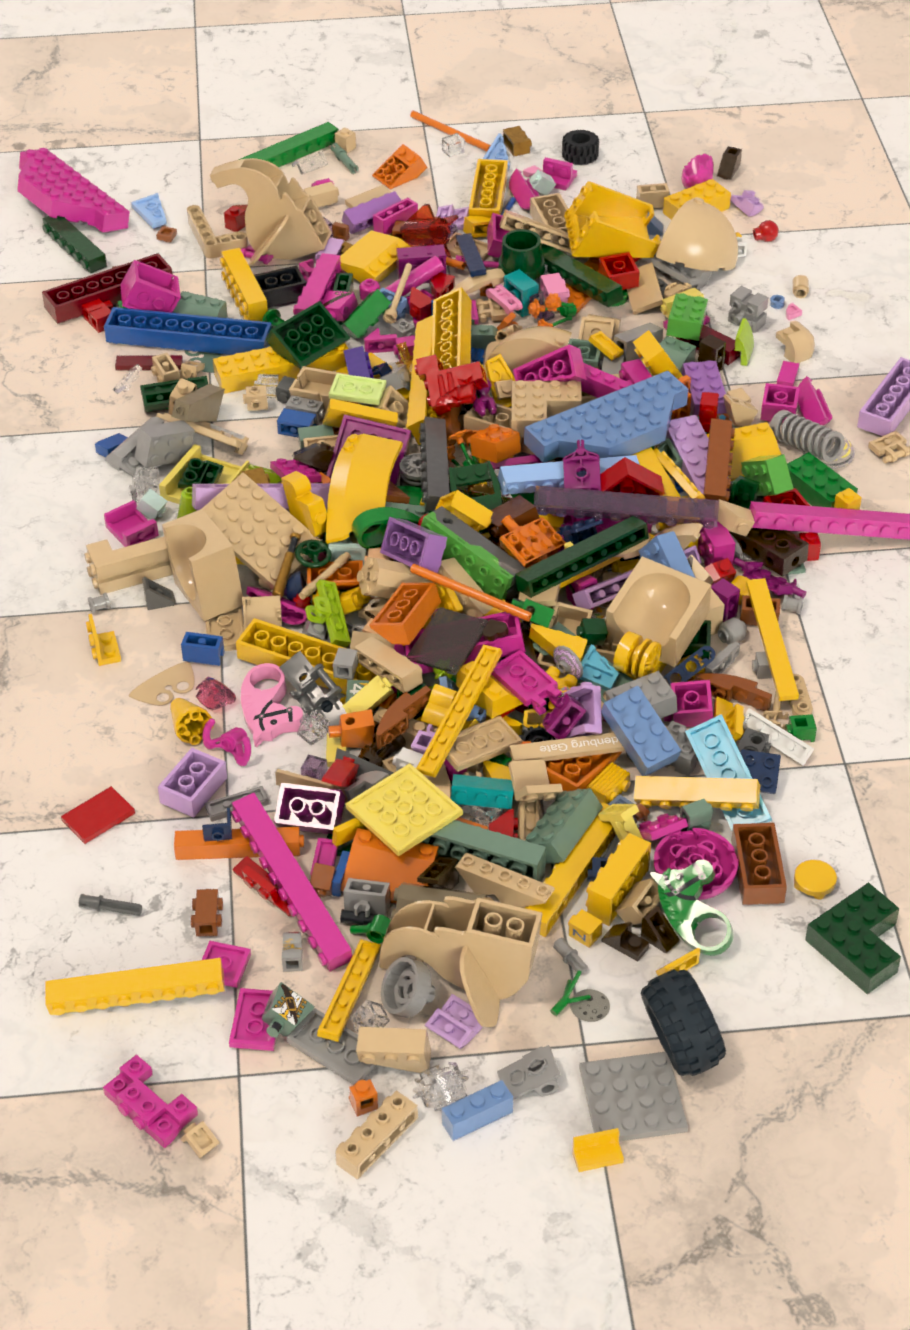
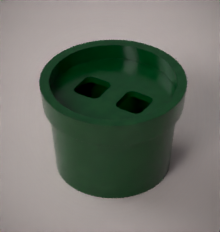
[498,229,545,280]

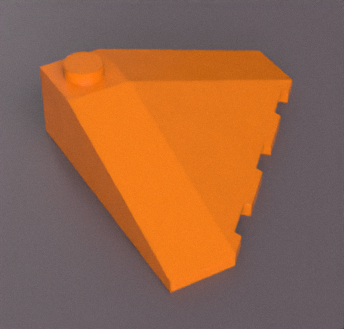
[521,741,622,792]

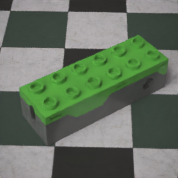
[418,506,526,602]

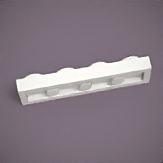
[743,708,814,766]

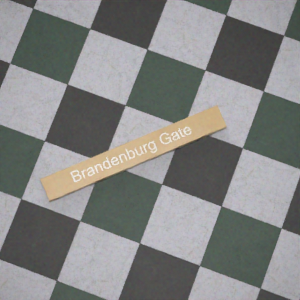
[509,726,668,761]

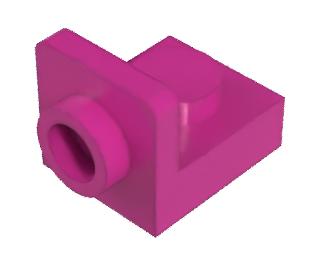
[299,259,314,283]

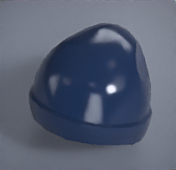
[284,571,310,603]

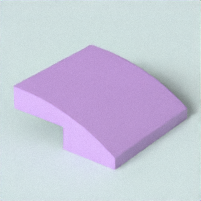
[434,204,469,230]
[425,994,482,1049]

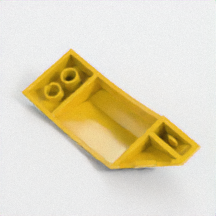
[326,434,403,544]

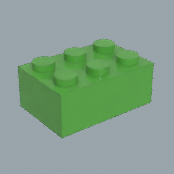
[666,293,708,341]
[741,454,794,496]

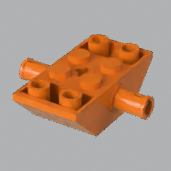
[499,515,566,568]

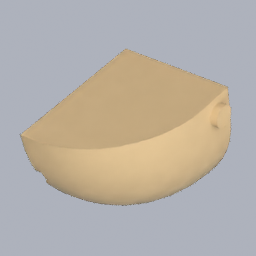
[656,197,738,271]
[487,326,572,376]

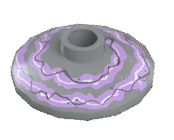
[553,646,583,680]

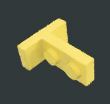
[598,804,643,841]

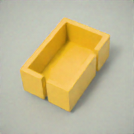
[633,330,683,379]

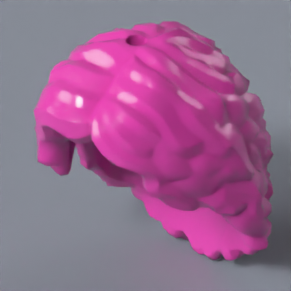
[681,153,714,189]

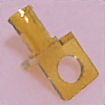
[395,341,413,376]

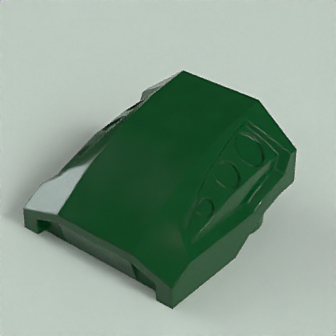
[178,458,224,489]

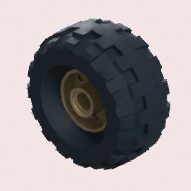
[641,969,726,1076]

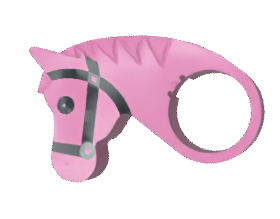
[241,663,305,747]

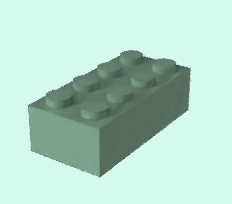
[525,788,603,864]

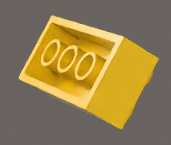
[663,179,731,220]
[585,833,651,926]

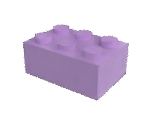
[158,748,227,818]

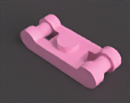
[486,284,523,315]

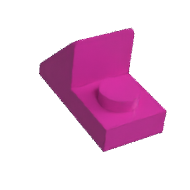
[364,328,397,353]

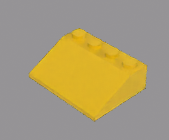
[340,231,411,283]
[706,422,781,481]

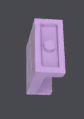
[564,682,602,738]

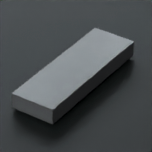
[205,786,269,822]

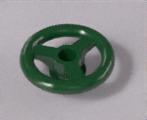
[295,540,332,568]

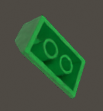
[340,289,391,339]

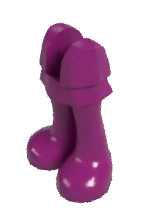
[473,378,497,417]

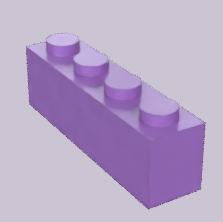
[342,191,401,234]

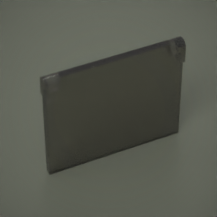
[406,607,489,675]

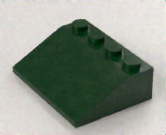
[266,301,351,369]

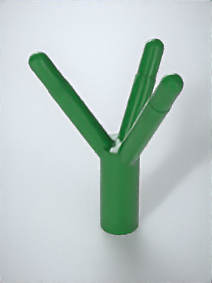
[550,970,591,1016]

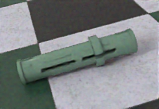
[330,143,359,174]

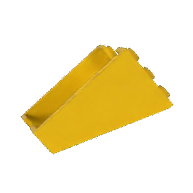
[564,181,661,258]

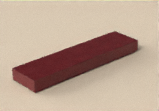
[115,355,183,371]

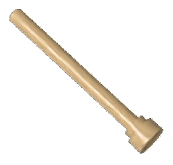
[383,263,412,324]

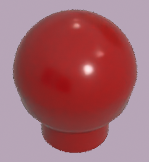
[753,220,779,242]

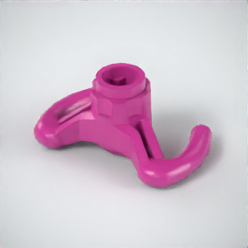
[203,718,251,766]

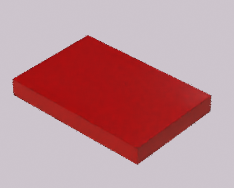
[61,786,135,844]

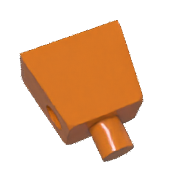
[328,709,374,748]

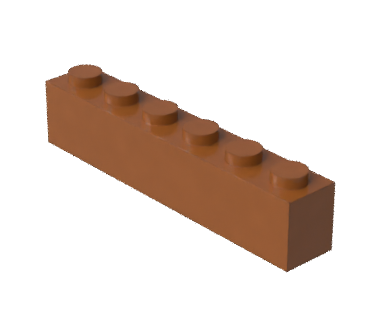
[703,418,735,508]

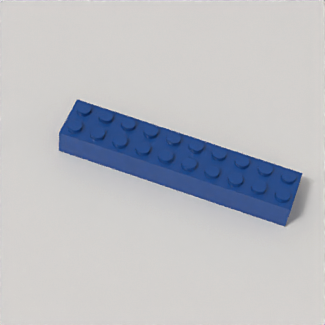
[104,307,272,355]

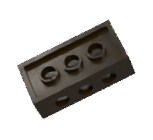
[729,528,809,577]

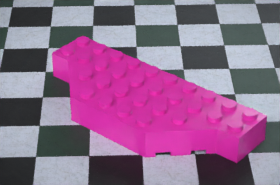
[17,148,130,233]

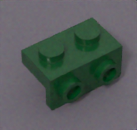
[728,476,760,509]

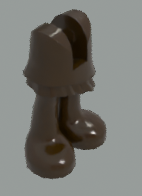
[358,724,406,767]

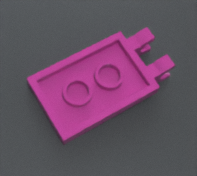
[491,650,562,716]

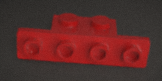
[233,856,291,916]

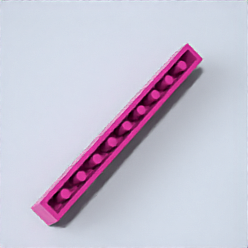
[750,501,910,540]
[231,792,352,972]

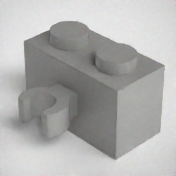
[343,878,391,917]

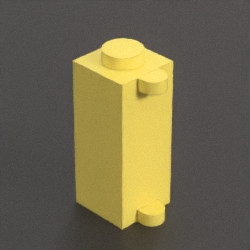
[342,675,394,713]

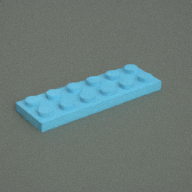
[685,714,772,831]

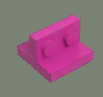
[543,157,577,191]

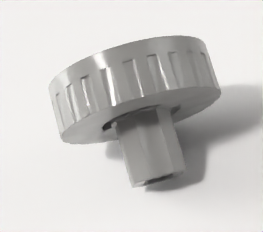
[381,957,436,1018]

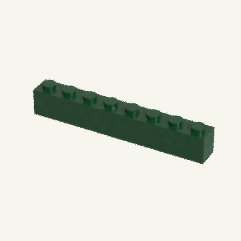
[541,244,624,307]
[515,516,649,598]

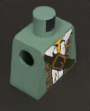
[262,982,315,1037]

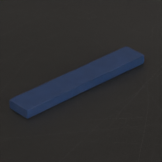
[456,233,486,277]

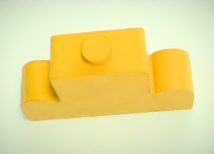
[281,471,327,540]

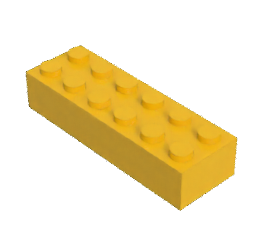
[469,159,508,218]
[220,248,268,322]

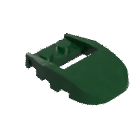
[448,461,502,534]

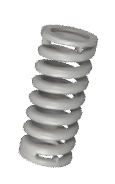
[770,410,844,462]

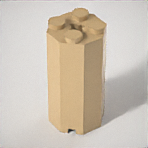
[357,557,437,599]

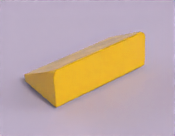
[656,948,700,976]

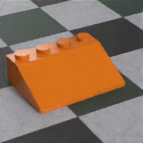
[341,828,438,904]

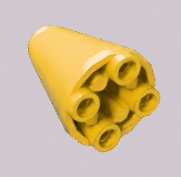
[170,698,214,745]

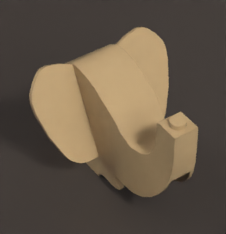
[210,158,332,267]
[379,896,542,1028]

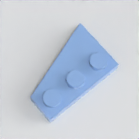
[131,193,167,229]

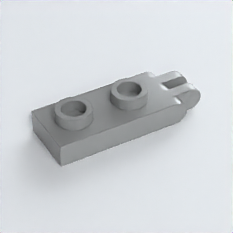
[705,642,740,674]

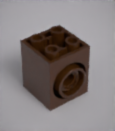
[485,495,539,553]

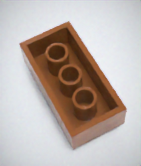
[731,823,787,905]

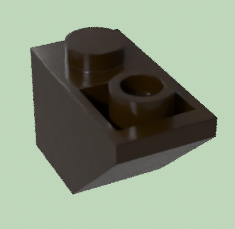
[717,146,742,180]

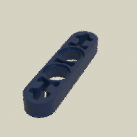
[663,646,715,686]

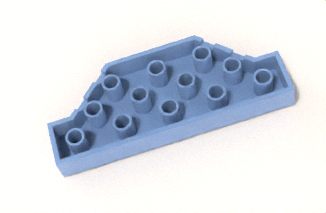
[524,371,688,463]

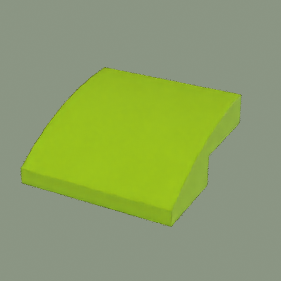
[735,318,754,366]

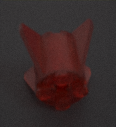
[400,204,459,258]

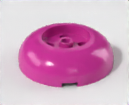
[654,828,738,900]

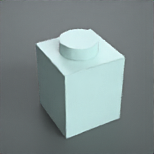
[529,169,556,195]
[136,488,167,520]

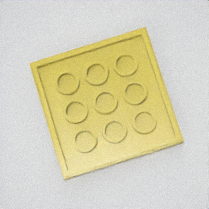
[345,763,463,856]

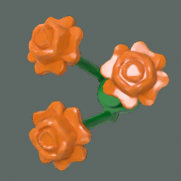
[528,293,577,327]

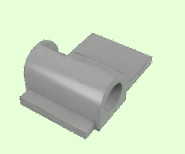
[497,1045,561,1100]

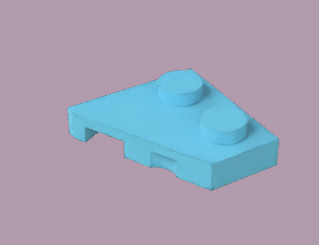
[580,644,619,691]

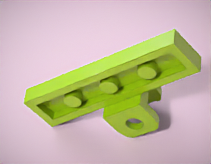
[305,579,351,647]

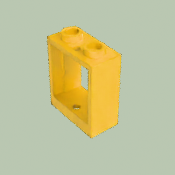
[435,490,493,532]

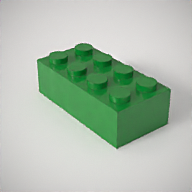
[787,452,858,508]

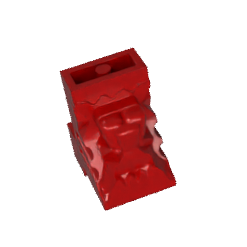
[414,354,489,415]

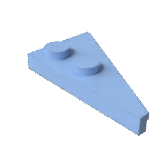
[483,133,510,170]

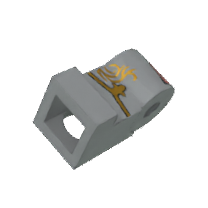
[282,932,303,972]

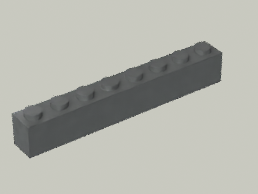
[419,416,449,511]

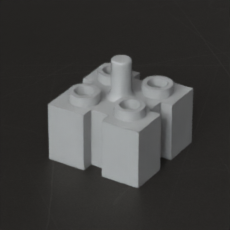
[728,286,769,333]
[665,721,699,776]

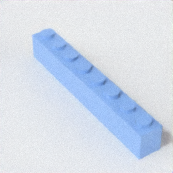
[497,455,640,495]

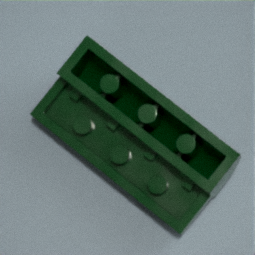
[140,376,208,412]

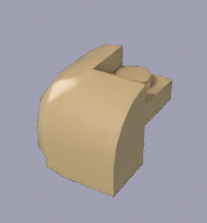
[776,321,815,363]

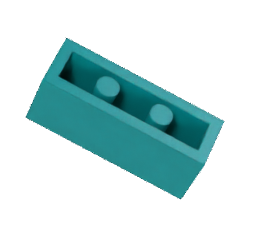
[451,774,514,809]

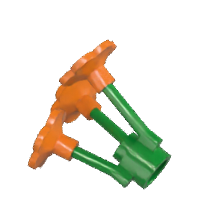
[447,429,478,466]

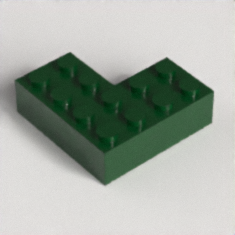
[805,882,901,994]

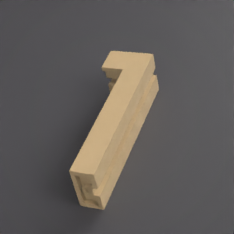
[84,536,173,595]

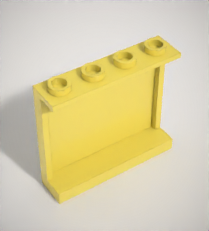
[159,444,250,504]

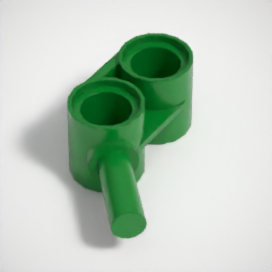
[350,914,391,944]

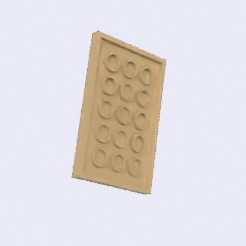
[202,473,321,589]

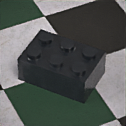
[254,265,307,308]

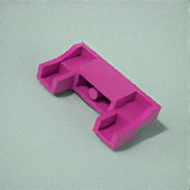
[103,1054,198,1148]

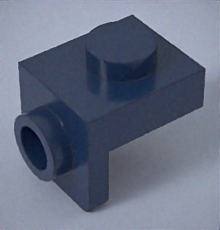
[588,857,608,882]

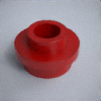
[293,594,311,609]

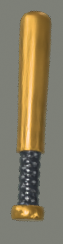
[272,532,301,598]

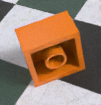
[470,424,521,463]

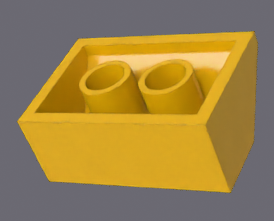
[456,661,523,719]

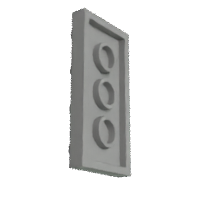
[287,1008,377,1085]

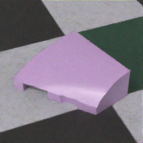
[730,190,764,217]

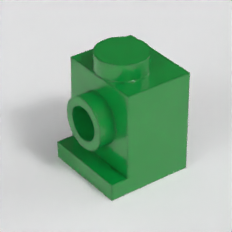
[785,714,817,742]

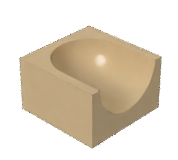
[162,509,243,621]
[606,556,711,667]

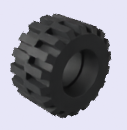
[562,130,599,165]

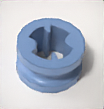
[770,295,785,309]

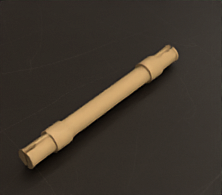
[299,552,351,600]

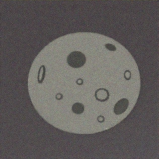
[570,989,610,1022]

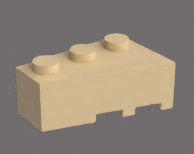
[356,1027,431,1075]

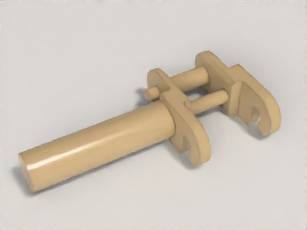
[763,691,789,730]

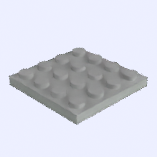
[579,1051,688,1141]

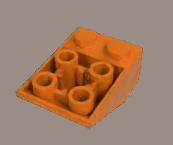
[372,144,428,189]

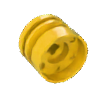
[613,631,662,678]

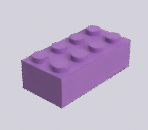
[682,361,727,416]
[380,517,447,573]

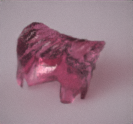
[196,676,236,710]

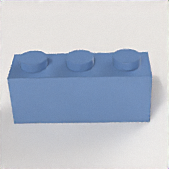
[442,1080,513,1141]

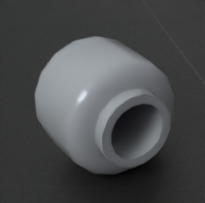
[718,617,747,644]

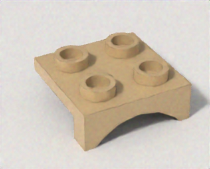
[242,595,282,631]

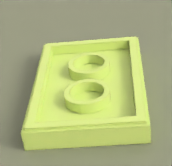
[329,373,387,405]

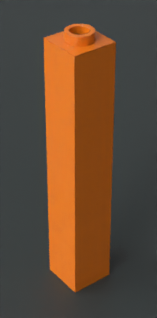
[174,827,304,860]

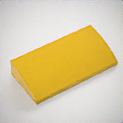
[323,398,398,428]

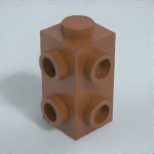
[191,889,223,936]

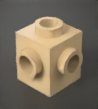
[243,385,268,411]

